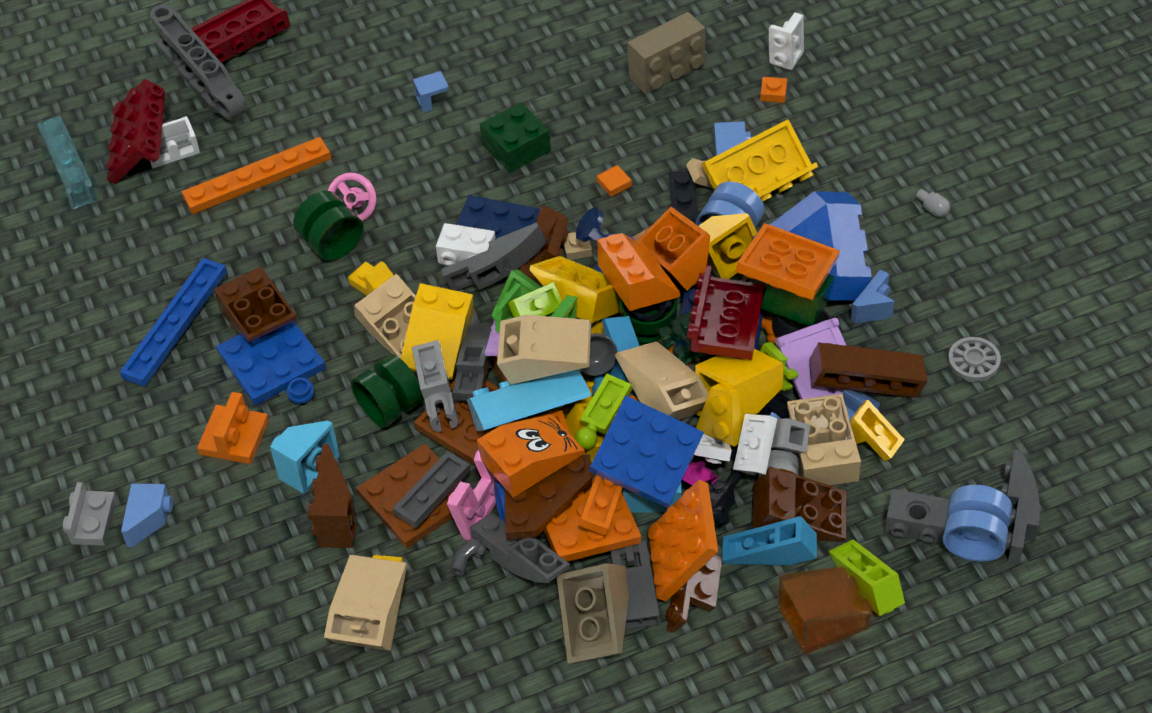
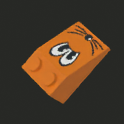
[477,414,585,497]

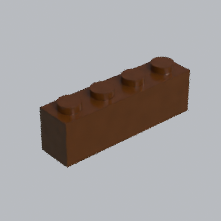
[809,342,928,398]

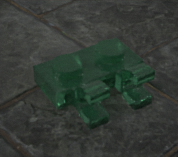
[658,310,717,365]

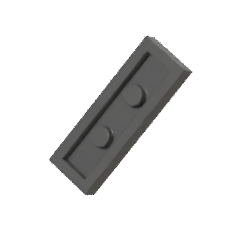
[393,451,471,528]

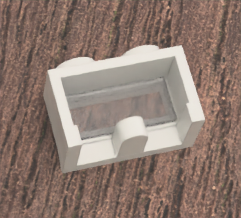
[150,116,200,168]

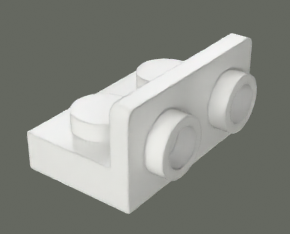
[769,12,804,70]
[733,414,777,476]

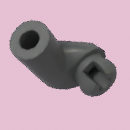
[450,538,487,576]

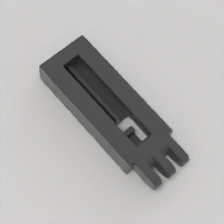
[610,530,660,630]

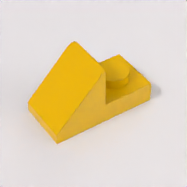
[348,261,394,295]
[851,400,905,461]

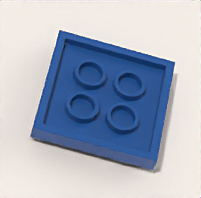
[216,321,326,406]
[589,396,704,508]

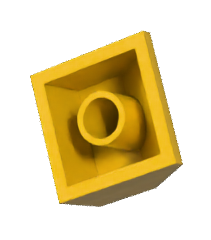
[699,213,757,279]

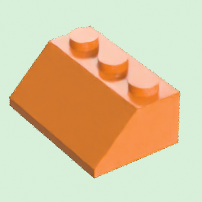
[637,207,710,291]
[597,233,680,311]

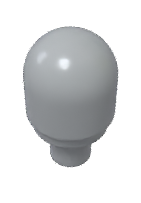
[916,189,950,217]

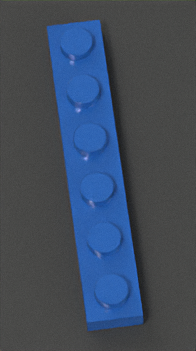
[120,258,227,387]

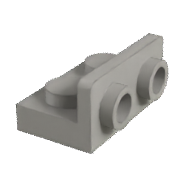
[63,482,116,545]

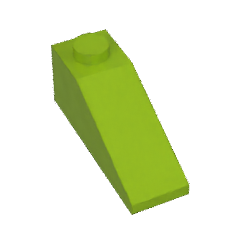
[828,539,905,616]

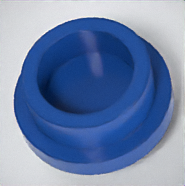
[287,377,314,404]

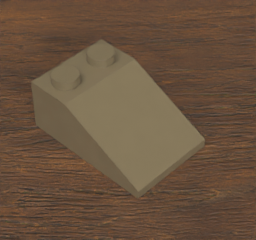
[557,563,629,664]

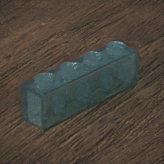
[37,115,97,209]

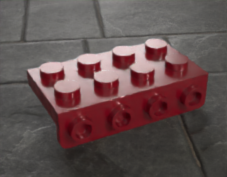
[191,0,290,63]
[106,79,165,184]
[687,265,764,360]

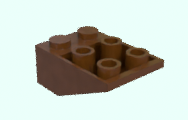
[214,267,297,342]
[308,444,357,548]
[753,466,846,542]

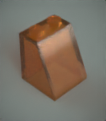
[778,566,873,655]

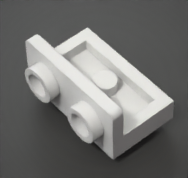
[436,223,495,266]

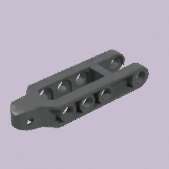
[150,5,247,120]

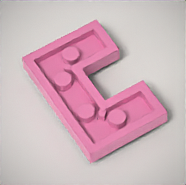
[447,450,498,540]

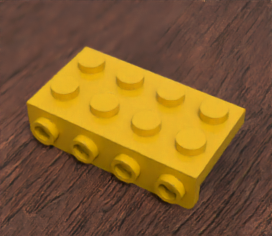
[701,119,818,202]

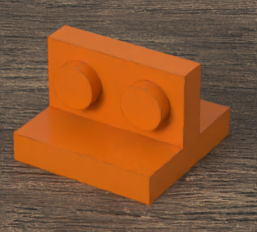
[197,392,269,464]

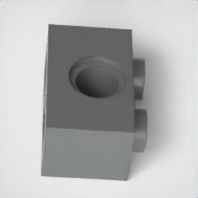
[885,489,950,544]

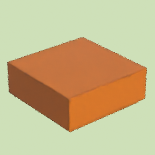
[596,165,632,197]

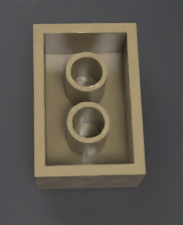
[628,12,705,94]

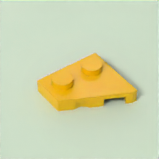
[696,383,741,446]

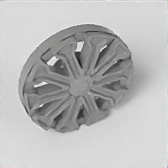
[948,337,1001,382]

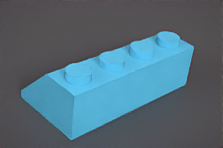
[467,369,591,431]

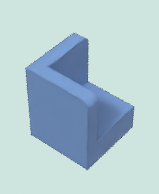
[413,71,449,113]

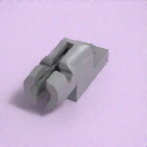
[412,340,459,432]

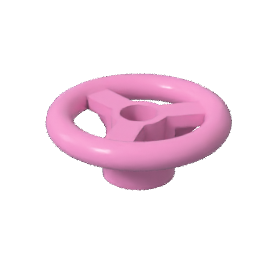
[328,173,376,221]

